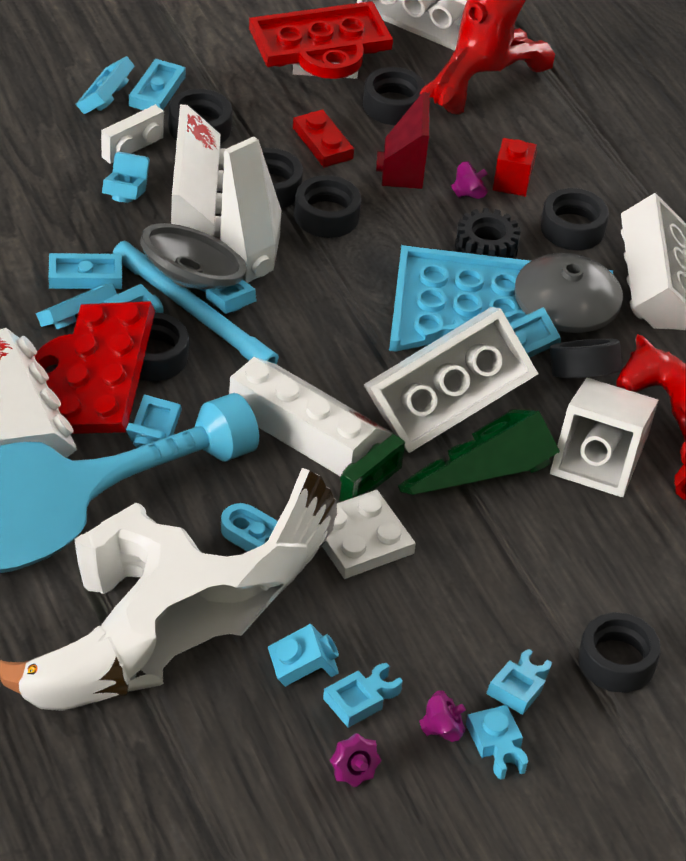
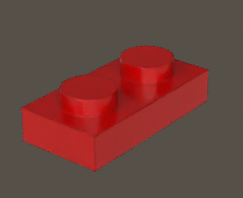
[293,109,354,168]

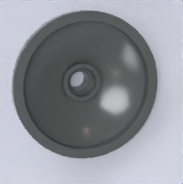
[140,223,246,289]
[514,253,623,333]

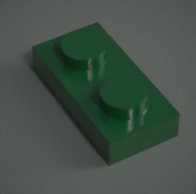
[339,433,405,502]

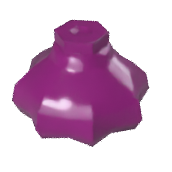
[451,161,488,199]
[419,690,466,742]
[330,733,382,788]

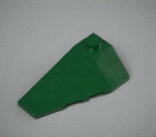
[398,409,560,495]

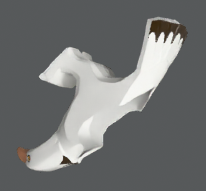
[0,468,337,711]

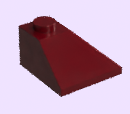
[376,92,430,189]

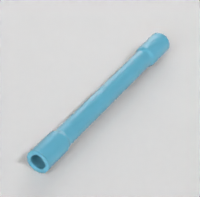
[113,241,279,364]

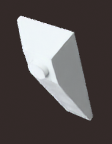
[220,136,282,283]

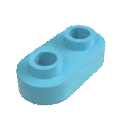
[221,503,278,552]

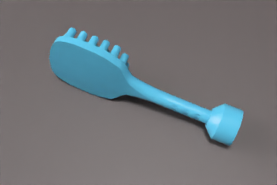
[0,393,259,573]

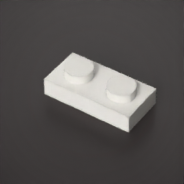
[101,104,164,164]

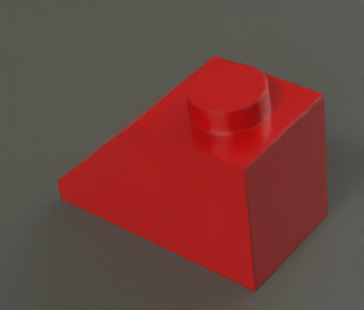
[493,138,537,197]

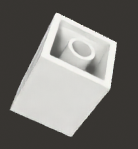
[550,377,659,497]

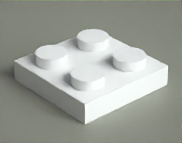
[322,490,416,579]

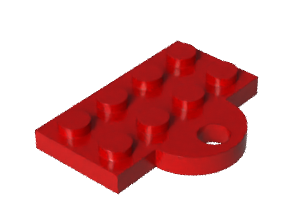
[249,1,393,79]
[34,301,155,434]

